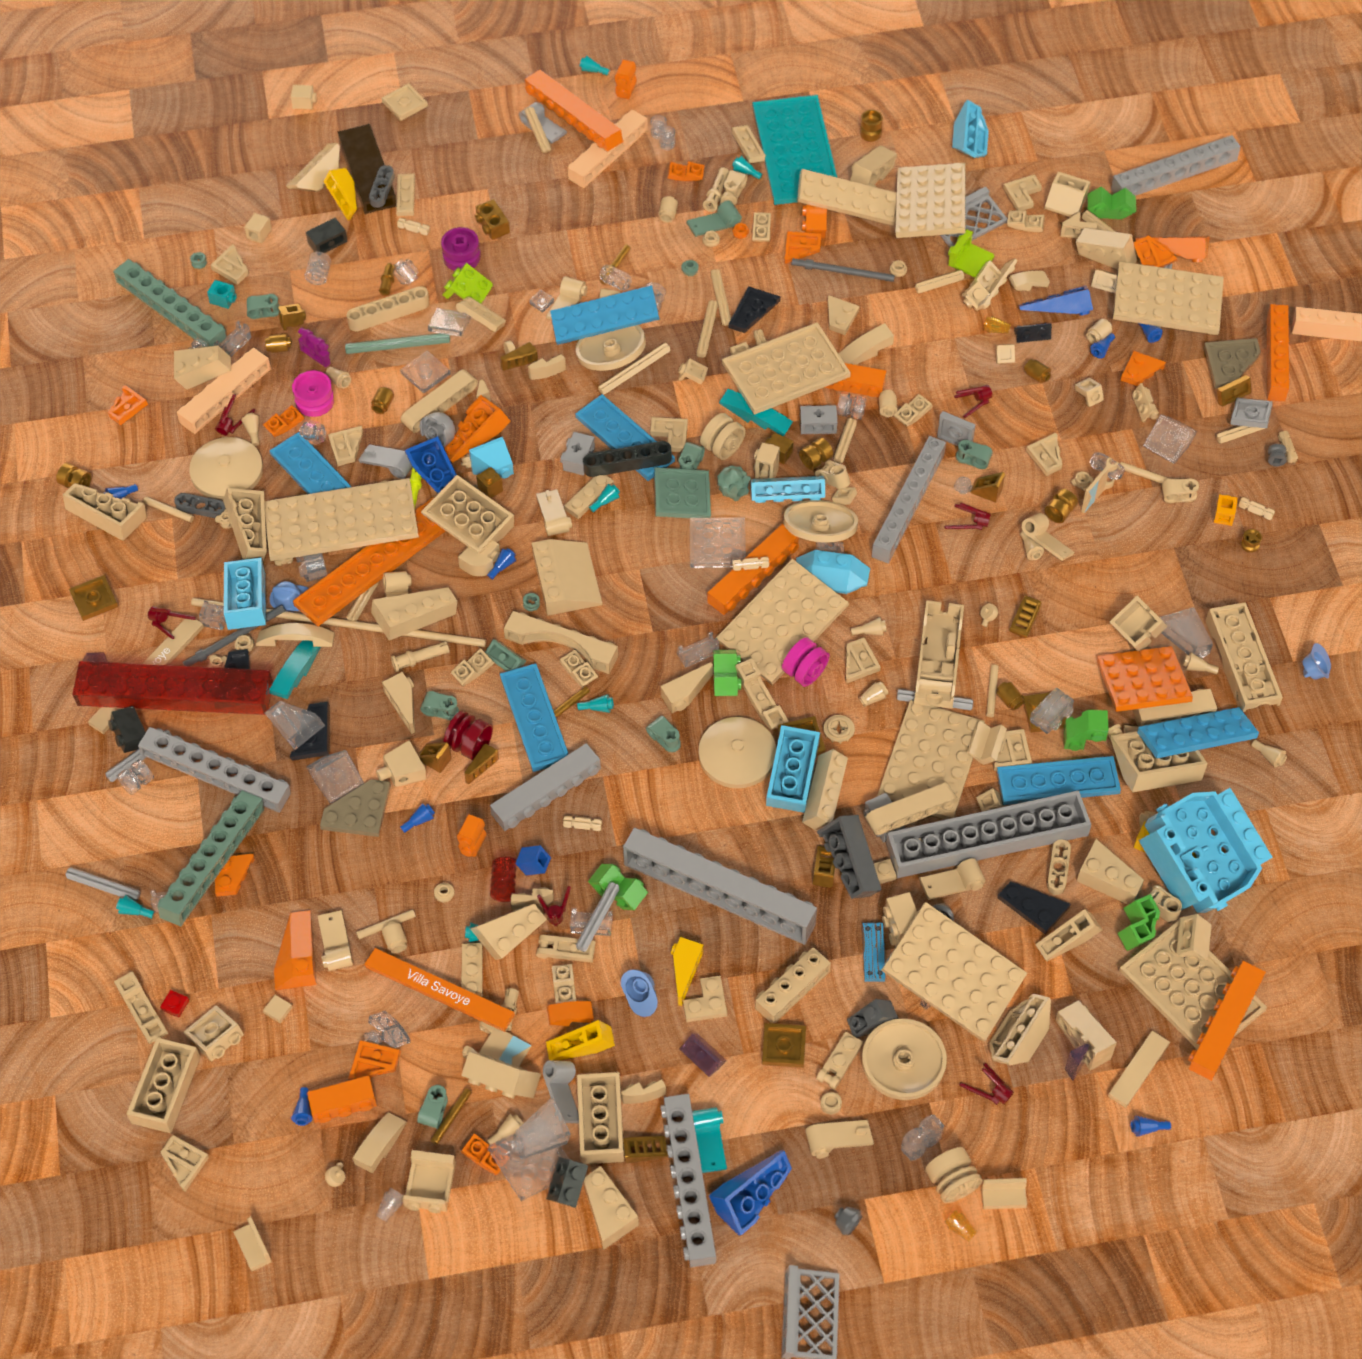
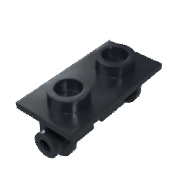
[1014,323,1052,343]

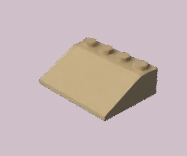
[421,475,514,554]
[532,539,602,616]
[1111,731,1208,792]

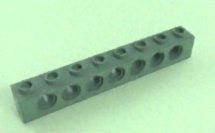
[113,259,227,347]
[157,790,264,927]

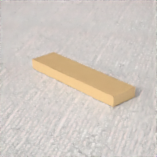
[1108,1031,1170,1108]

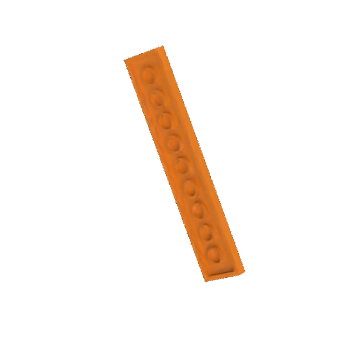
[293,497,445,627]

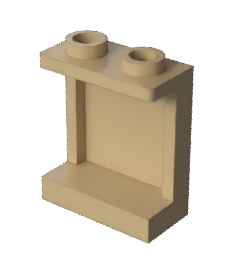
[403,1150,456,1213]

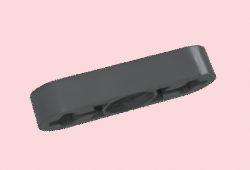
[369,165,394,208]
[174,493,226,518]

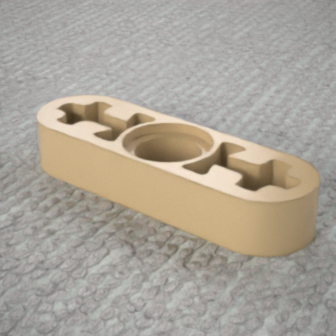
[1047,839,1071,895]

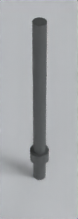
[792,258,895,282]
[183,605,285,669]

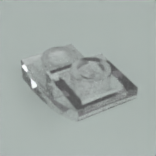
[368,1011,411,1048]

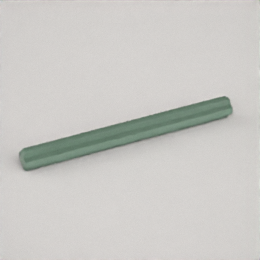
[345,332,450,354]

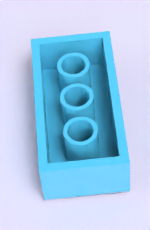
[224,558,266,630]
[766,725,820,813]

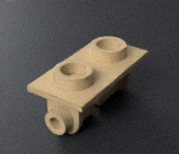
[1132,383,1159,422]

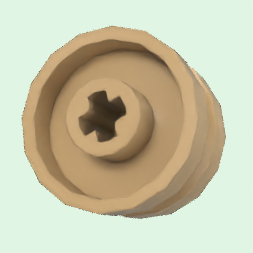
[700,413,746,460]

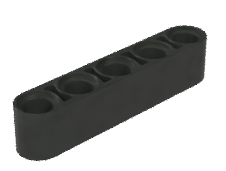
[583,441,672,477]

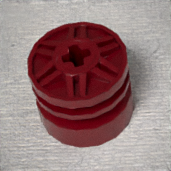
[443,710,493,760]

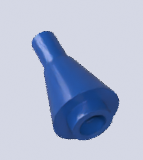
[1138,323,1163,343]
[1090,333,1115,359]
[103,484,138,499]
[487,548,516,580]
[400,803,435,833]
[291,1087,312,1126]
[1131,1115,1171,1137]

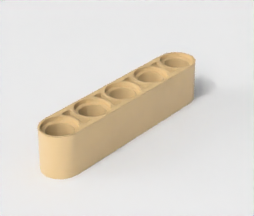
[347,286,430,332]
[401,370,478,433]
[865,783,958,835]

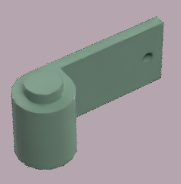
[686,201,742,237]

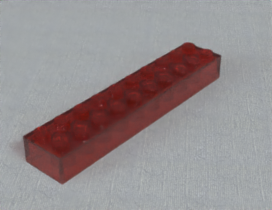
[72,661,273,715]

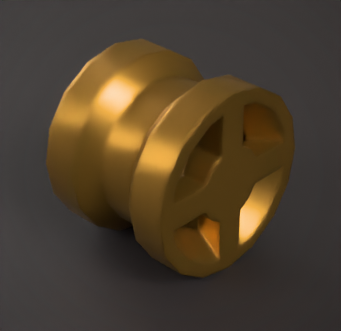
[1241,529,1262,553]

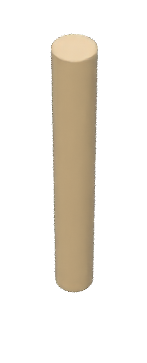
[1119,462,1170,483]
[143,497,194,522]
[986,665,999,717]
[356,909,416,940]

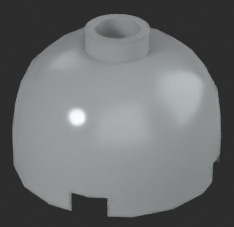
[419,412,456,447]

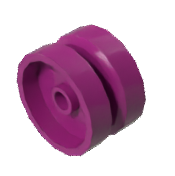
[441,227,481,271]

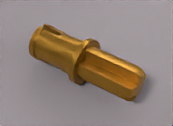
[379,263,396,295]

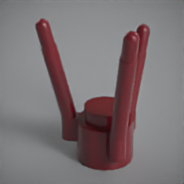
[954,385,993,418]
[215,394,255,436]
[944,503,991,530]
[147,606,196,639]
[537,886,571,927]
[959,1063,1014,1105]

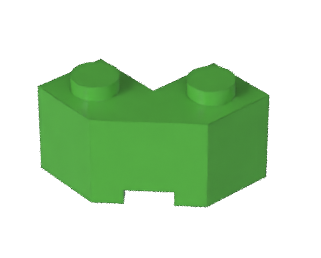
[1088,186,1136,219]
[713,649,741,696]
[1064,710,1108,751]
[588,864,648,910]
[1118,894,1160,951]

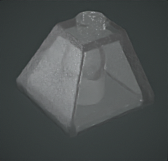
[1143,414,1197,464]
[307,750,364,803]

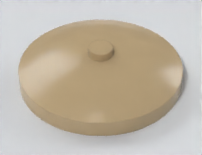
[576,325,646,371]
[189,437,263,500]
[784,500,858,542]
[699,717,776,788]
[862,1019,947,1100]

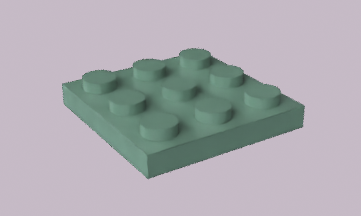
[654,467,711,520]

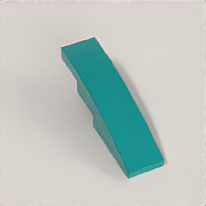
[719,389,793,436]
[269,640,321,699]

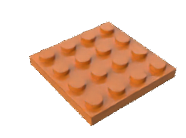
[1097,646,1193,712]

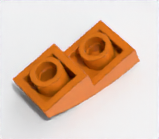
[667,161,704,181]
[263,405,305,437]
[547,1001,594,1026]
[460,1133,509,1176]

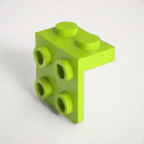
[948,229,994,277]
[443,263,493,304]

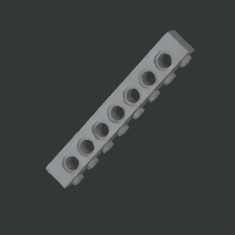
[1111,135,1241,196]
[872,436,946,564]
[138,727,291,813]
[661,1094,716,1267]

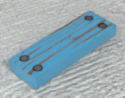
[862,923,885,982]

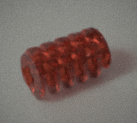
[490,856,517,902]

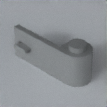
[519,102,567,143]
[358,444,412,479]
[543,1060,579,1123]

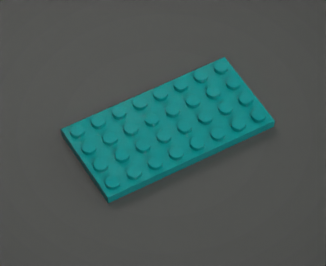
[752,95,838,205]

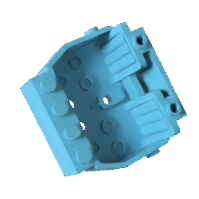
[1139,788,1273,913]

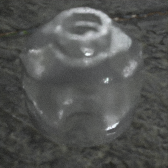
[393,259,419,285]
[299,420,327,445]

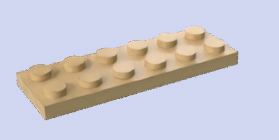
[797,169,897,226]

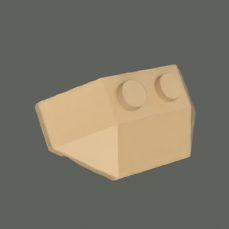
[286,143,340,192]
[989,994,1051,1065]

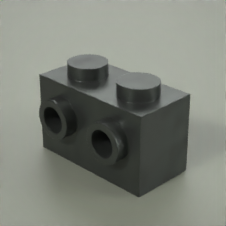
[305,218,348,256]
[108,706,146,753]
[546,1157,588,1208]

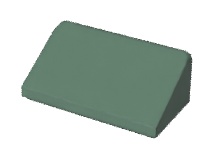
[485,639,527,672]

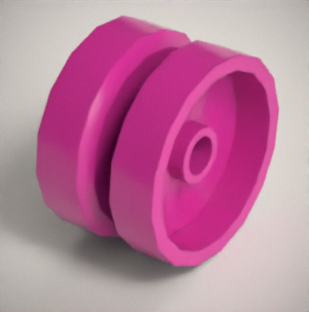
[292,370,334,417]
[782,637,830,687]

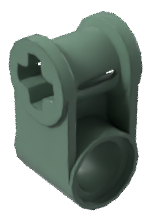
[247,294,280,319]
[956,440,993,469]
[678,442,705,470]
[420,691,459,720]
[646,715,681,752]
[417,1085,448,1129]

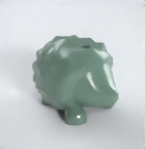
[717,465,751,501]

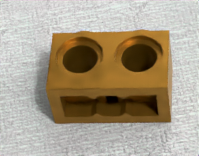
[475,199,510,240]

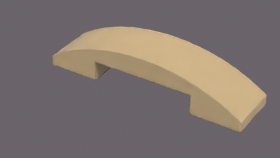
[256,623,335,647]
[735,658,788,730]
[114,971,168,1044]

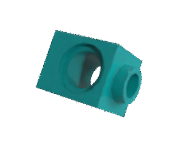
[207,280,237,309]

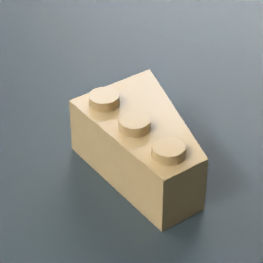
[850,145,897,187]
[1076,228,1137,270]
[174,346,231,390]
[1077,839,1144,905]
[470,904,547,960]
[1056,1001,1117,1071]
[461,1052,541,1098]
[583,1166,639,1250]

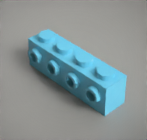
[750,476,825,503]

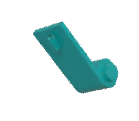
[692,1107,727,1173]

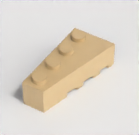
[63,483,147,541]
[223,488,267,562]
[371,587,457,641]

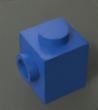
[515,845,551,876]

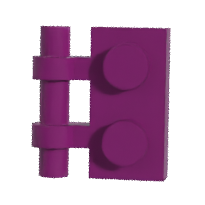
[298,327,331,368]

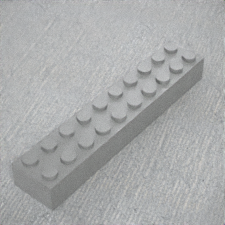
[886,791,1091,878]
[623,828,817,945]

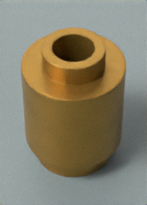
[265,334,292,353]
[1024,359,1051,383]
[371,387,394,414]
[997,682,1025,711]

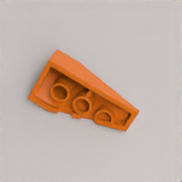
[1136,236,1210,262]
[444,395,511,463]
[274,910,317,990]

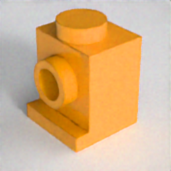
[1213,494,1238,526]

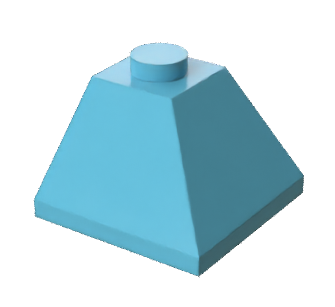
[469,437,514,479]

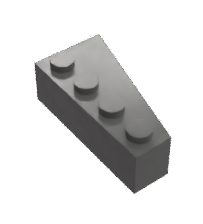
[817,815,882,899]

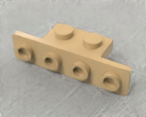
[970,258,1017,311]

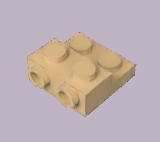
[184,1006,244,1062]

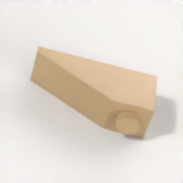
[661,662,713,713]
[382,672,415,734]
[1035,909,1103,961]

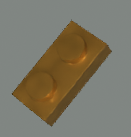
[1217,375,1252,407]

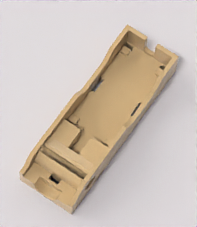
[914,600,964,709]
[1205,602,1283,712]

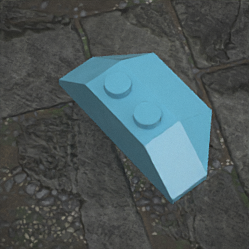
[952,100,989,158]
[796,550,870,594]

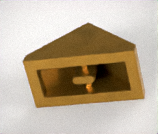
[970,472,1005,503]
[418,742,451,773]

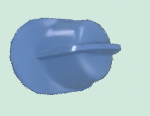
[269,581,309,611]
[1302,643,1331,680]
[621,969,658,1017]

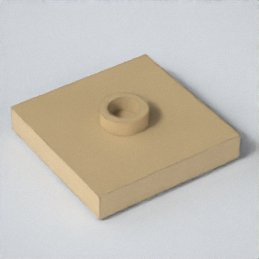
[382,83,428,121]

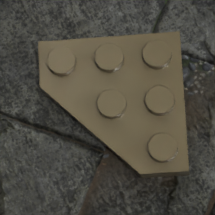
[1204,338,1261,389]
[320,780,391,837]

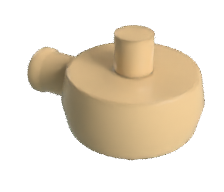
[981,603,998,627]
[325,1162,345,1187]

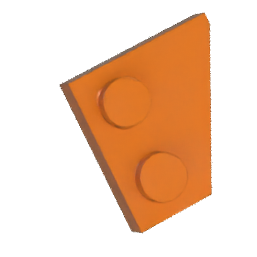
[784,231,821,263]
[1133,235,1178,268]
[1121,351,1166,386]
[108,385,148,425]
[215,854,254,897]
[348,1040,401,1080]

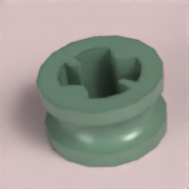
[190,252,207,269]
[523,593,540,611]

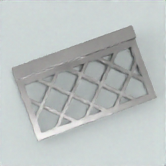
[940,186,1008,248]
[781,1265,839,1359]

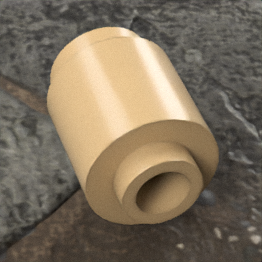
[659,196,678,223]
[1086,319,1112,344]
[879,390,898,417]
[382,922,407,954]

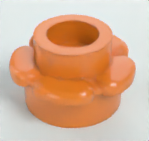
[732,223,749,239]

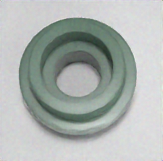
[682,260,699,276]

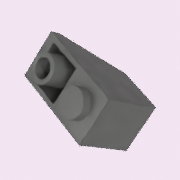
[847,999,898,1038]

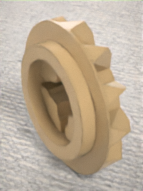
[824,715,855,744]

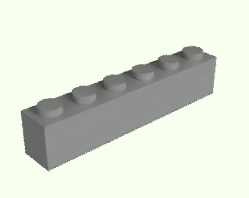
[490,743,601,831]

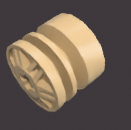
[925,1147,983,1203]

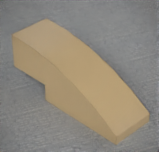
[839,324,894,365]
[353,1112,407,1173]

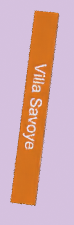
[364,948,515,1032]

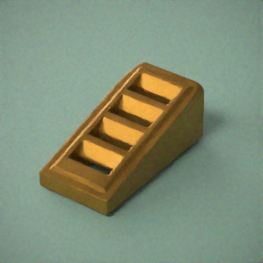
[500,342,538,371]
[1009,596,1042,638]
[464,744,499,784]
[813,846,835,888]
[623,1136,668,1164]

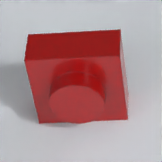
[160,990,190,1018]

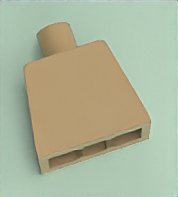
[376,741,426,787]

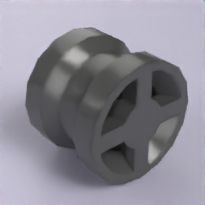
[1268,444,1287,466]

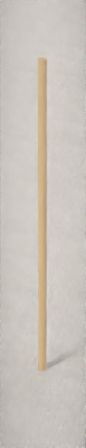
[191,598,486,647]

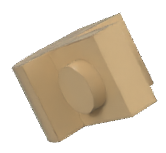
[458,540,500,576]

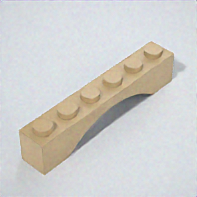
[504,611,618,674]

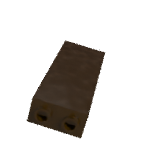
[338,124,397,214]

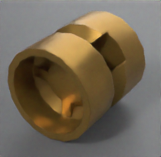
[860,110,883,142]
[799,437,833,470]
[56,462,92,488]
[1044,489,1078,524]

